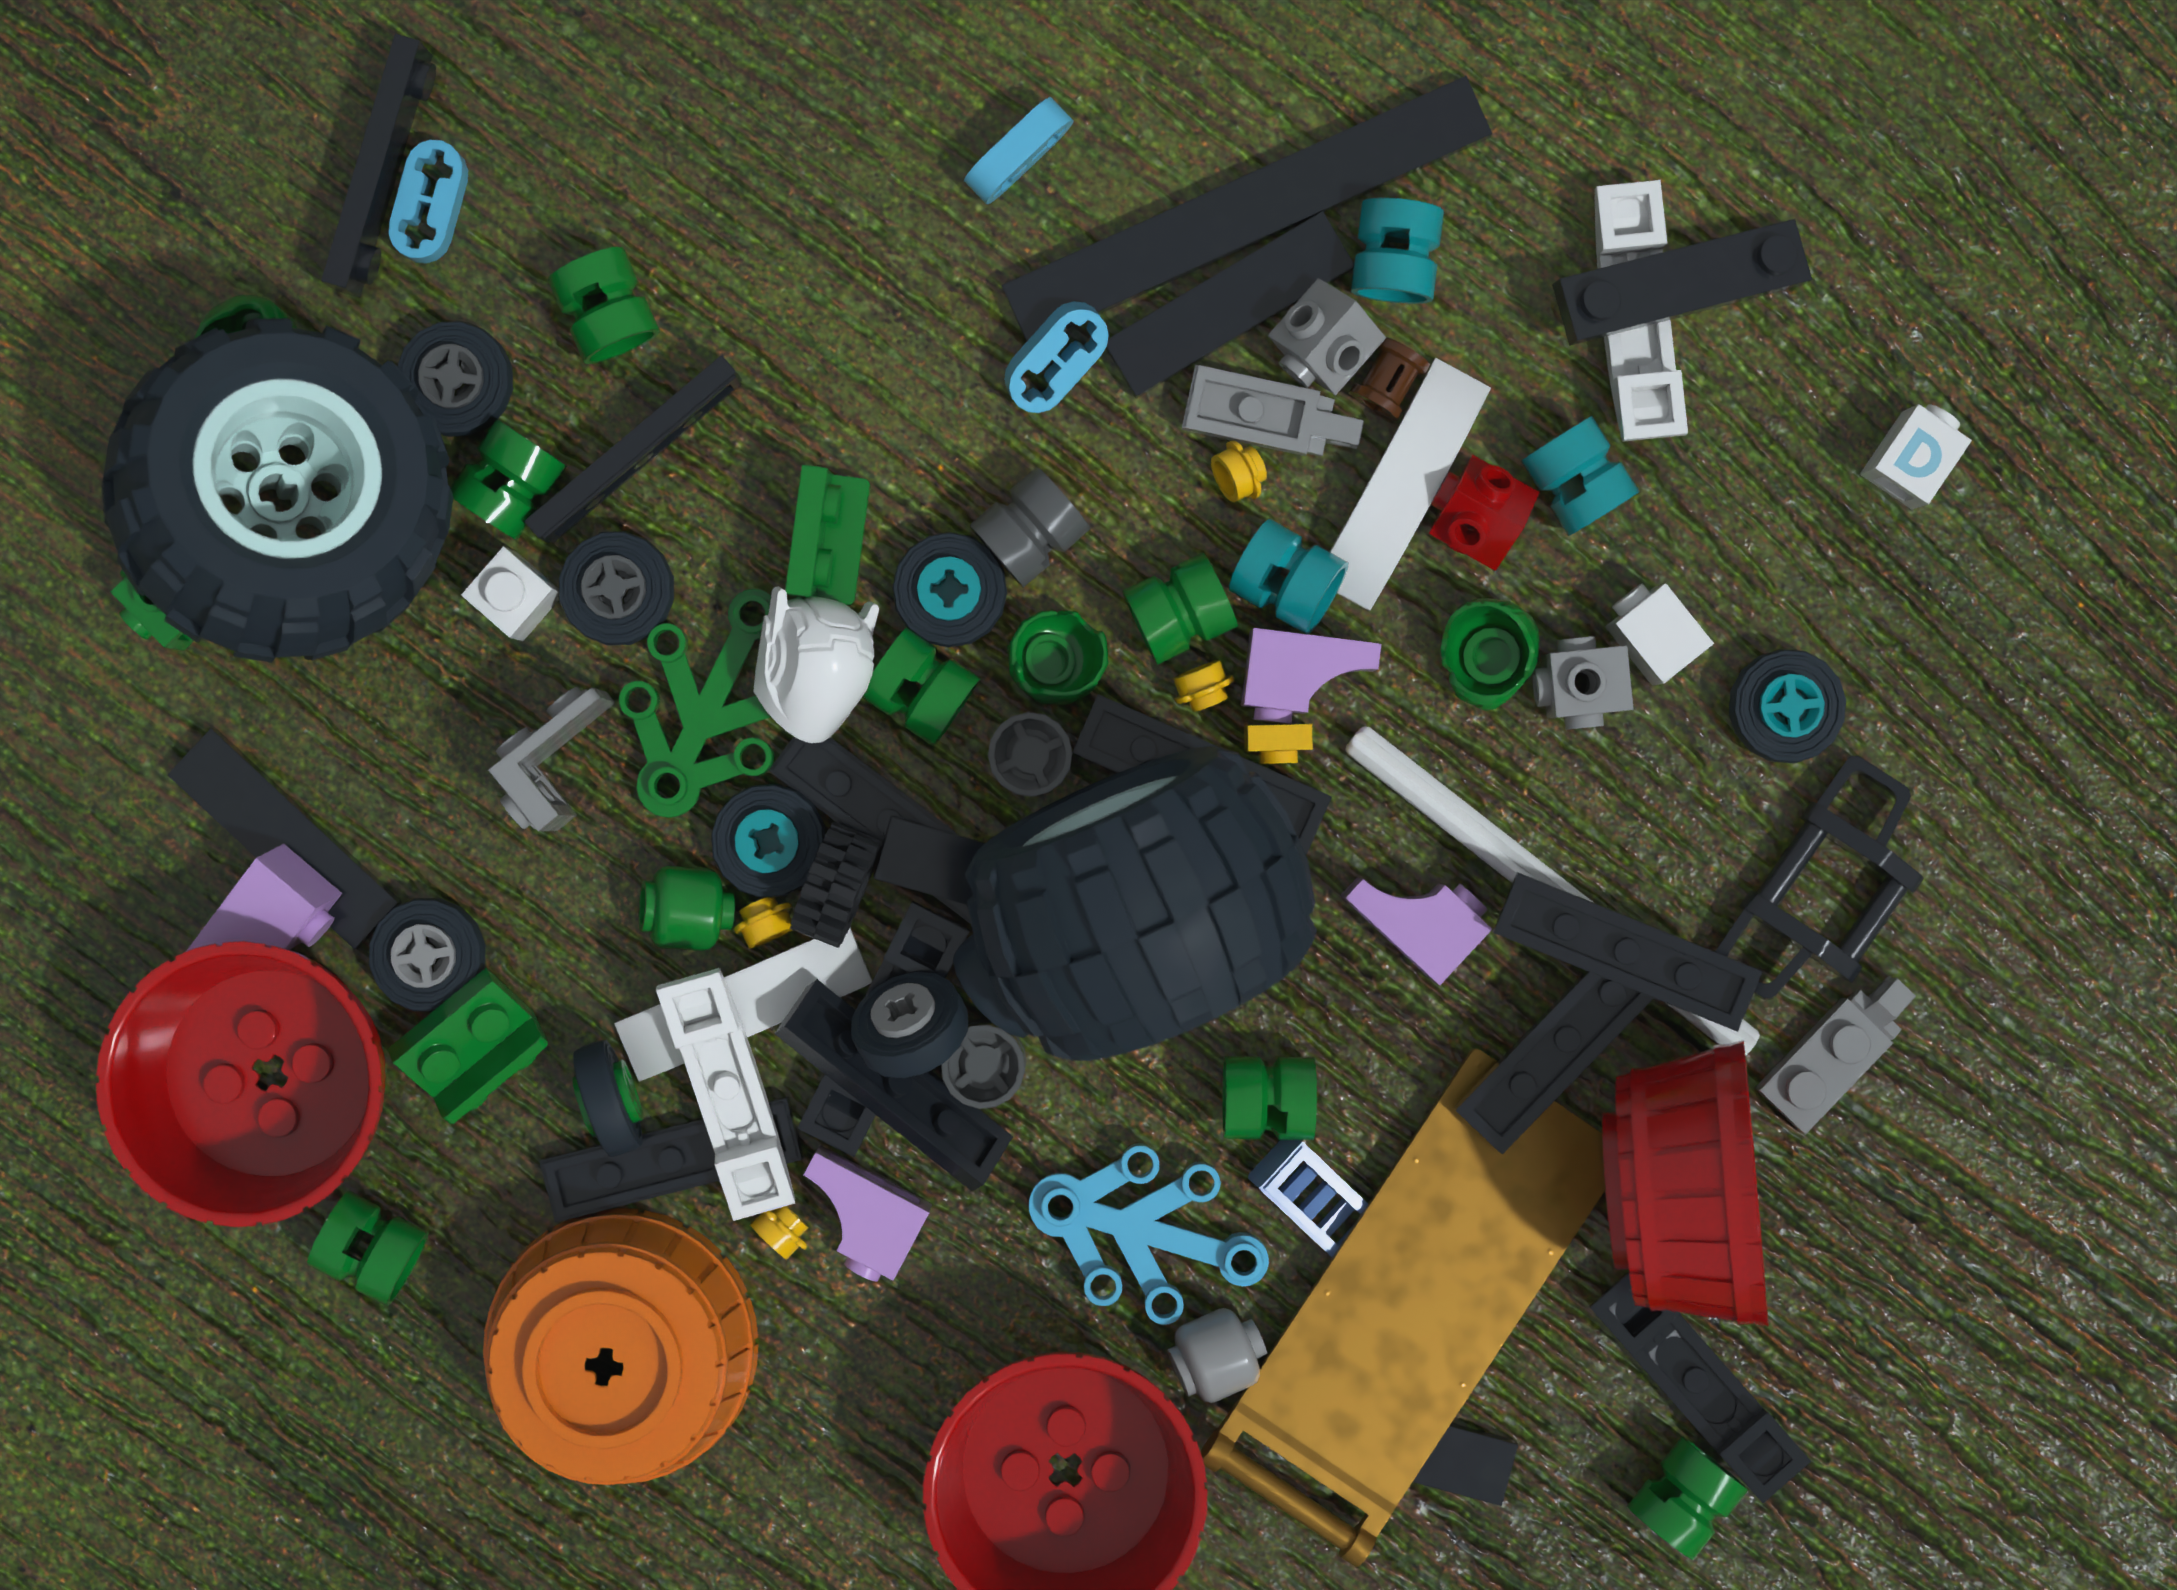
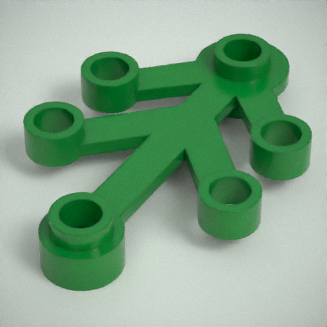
[619,589,774,818]

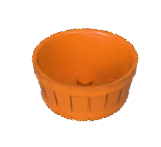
[483,1208,759,1485]

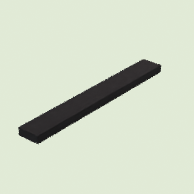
[1002,76,1492,342]

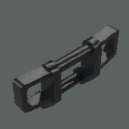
[1715,756,1924,1000]

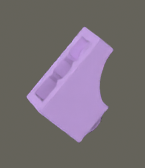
[1241,628,1381,724]
[186,844,342,952]
[1340,877,1492,986]
[804,1145,932,1282]

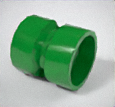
[547,247,661,364]
[450,419,567,540]
[1122,552,1238,665]
[862,628,981,747]
[1222,1056,1317,1140]
[307,1190,429,1307]
[1627,1436,1749,1560]

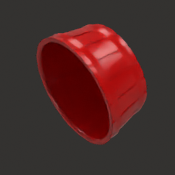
[96,941,386,1227]
[1602,1040,1769,1326]
[923,1352,1208,1590]

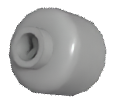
[1167,1308,1267,1403]

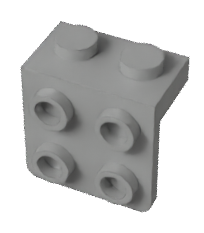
[489,687,615,831]

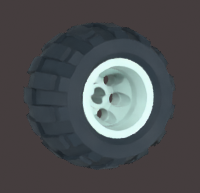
[101,318,454,663]
[965,746,1317,1061]

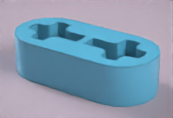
[964,97,1074,205]
[388,139,468,264]
[1004,301,1109,413]

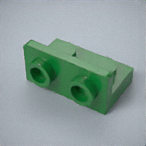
[785,465,871,606]
[387,968,548,1124]

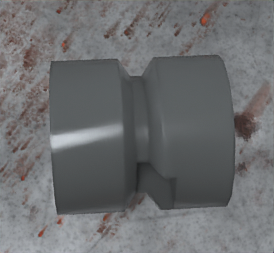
[969,467,1091,588]
[988,712,1073,797]
[941,1018,1026,1109]

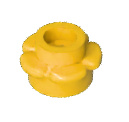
[1211,440,1267,502]
[1173,660,1234,712]
[734,897,793,949]
[750,1206,809,1260]

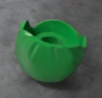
[1440,598,1540,711]

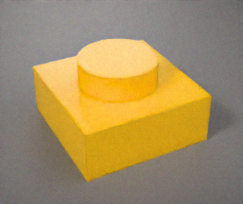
[1244,724,1313,764]

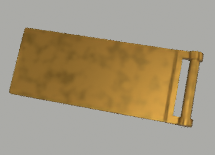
[1200,1048,1606,1567]

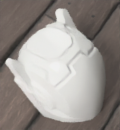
[753,586,879,743]

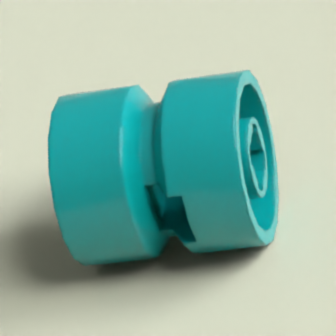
[1351,198,1444,304]
[1521,416,1640,536]
[1229,519,1349,634]

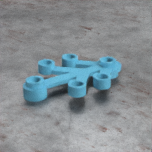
[1029,1143,1269,1325]

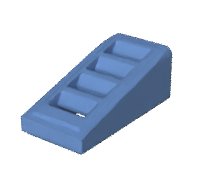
[1248,1140,1368,1257]

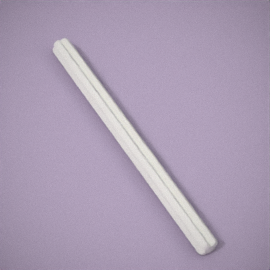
[1345,726,1760,1055]

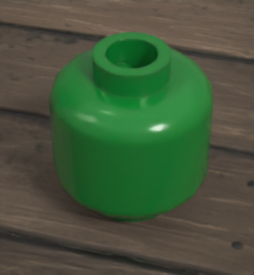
[638,866,735,951]

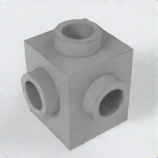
[1268,278,1386,396]
[1532,636,1634,730]

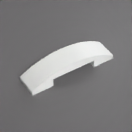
[1595,180,1688,442]
[1330,358,1491,611]
[614,928,873,1082]
[656,968,795,1221]

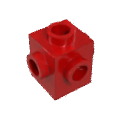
[1429,455,1540,571]

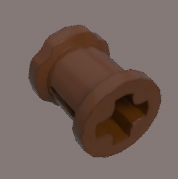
[1349,337,1430,421]

